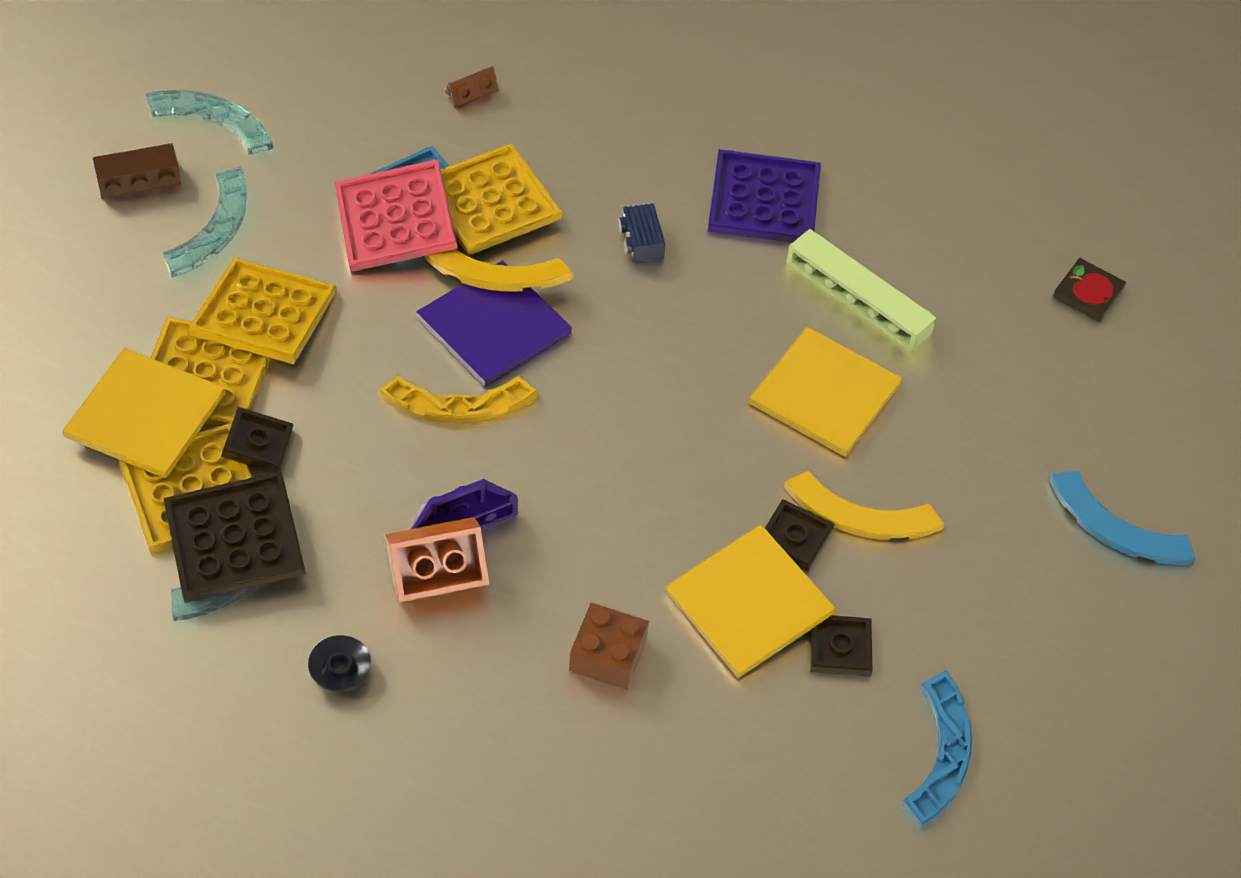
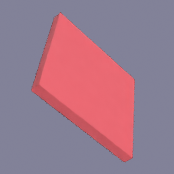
[335,159,457,272]

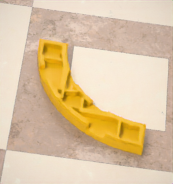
[425,249,573,291]
[378,375,539,424]
[783,471,945,540]

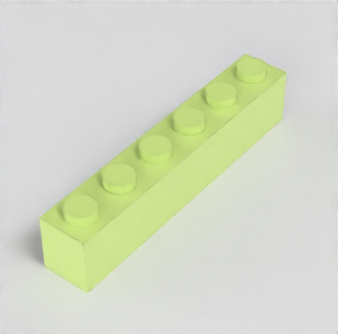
[786,229,937,352]

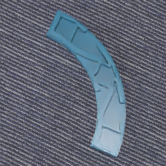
[1049,471,1195,565]
[901,670,972,830]

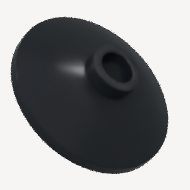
[308,635,371,692]

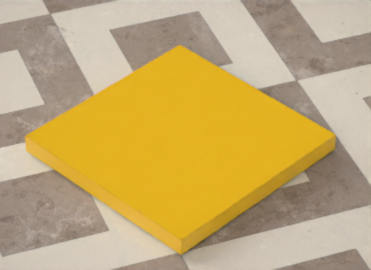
[441,143,563,256]
[188,257,336,364]
[150,317,271,426]
[749,327,902,458]
[62,348,226,479]
[118,423,252,554]
[665,524,835,679]

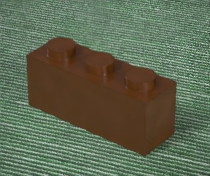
[92,143,181,198]

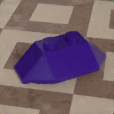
[410,479,518,529]

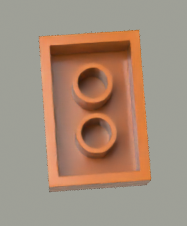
[385,517,489,602]

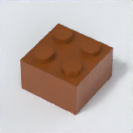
[569,602,649,690]

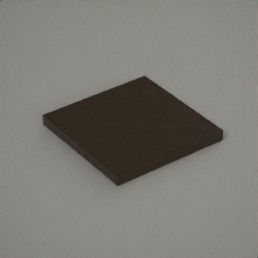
[163,471,306,603]

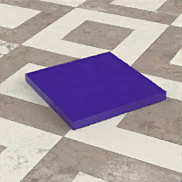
[707,149,821,243]
[416,260,572,387]

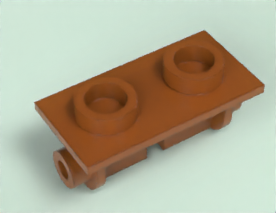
[444,66,499,108]

